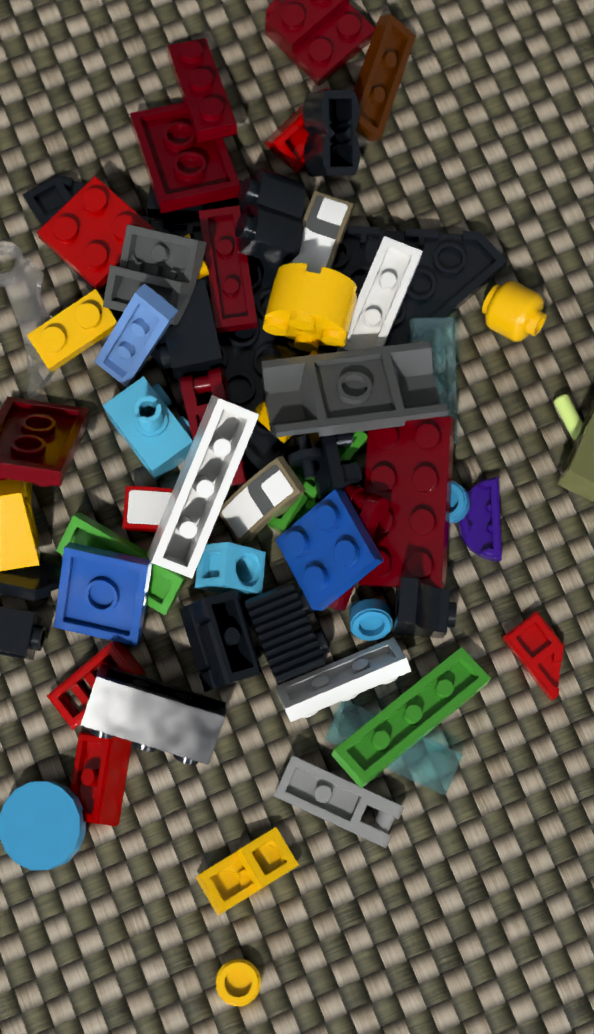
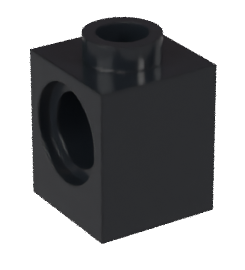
[0,606,46,660]

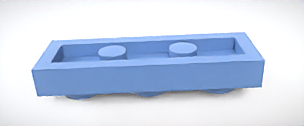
[94,283,178,388]

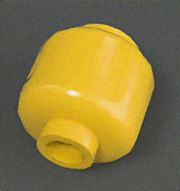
[482,280,547,342]

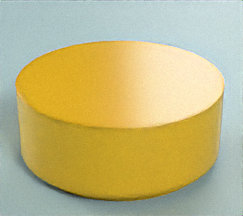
[216,958,261,1006]

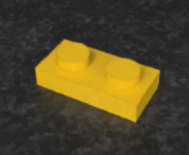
[27,289,118,372]

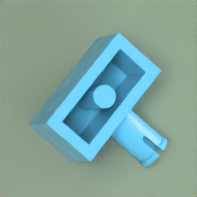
[102,376,193,481]

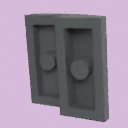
[102,224,207,325]

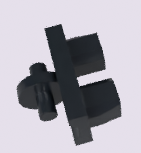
[287,432,362,499]

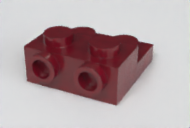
[265,0,375,87]

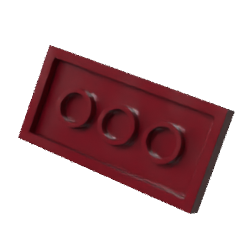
[358,417,455,589]

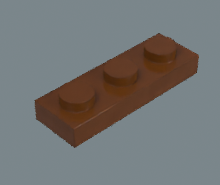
[354,14,416,142]

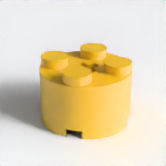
[263,263,358,352]

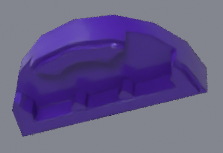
[457,477,502,562]

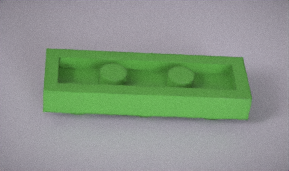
[56,512,188,615]

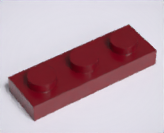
[167,38,237,143]
[199,205,258,333]

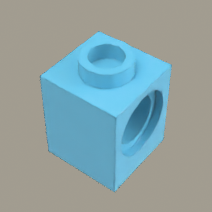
[195,542,266,596]

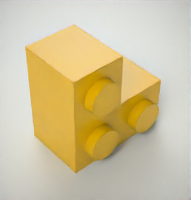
[0,479,40,571]

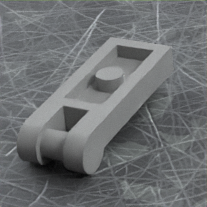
[274,755,404,848]

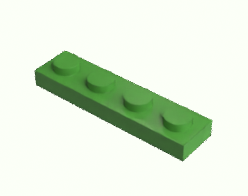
[332,647,491,788]

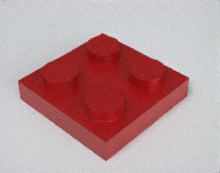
[37,176,154,291]

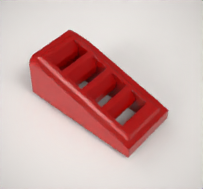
[47,641,146,730]

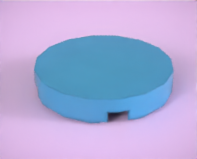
[0,781,86,870]

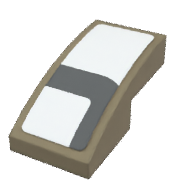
[290,191,354,274]
[219,456,306,545]

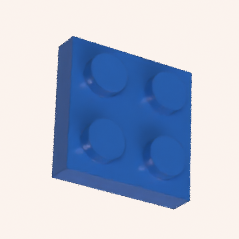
[275,489,384,611]
[54,542,152,646]

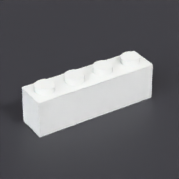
[147,395,259,578]

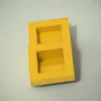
[195,827,299,916]

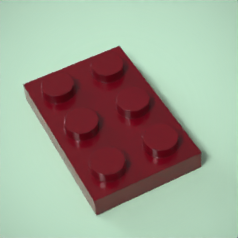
[130,102,241,213]
[0,397,90,487]

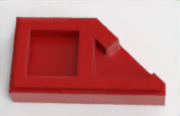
[502,611,564,701]

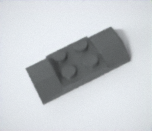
[261,341,449,437]

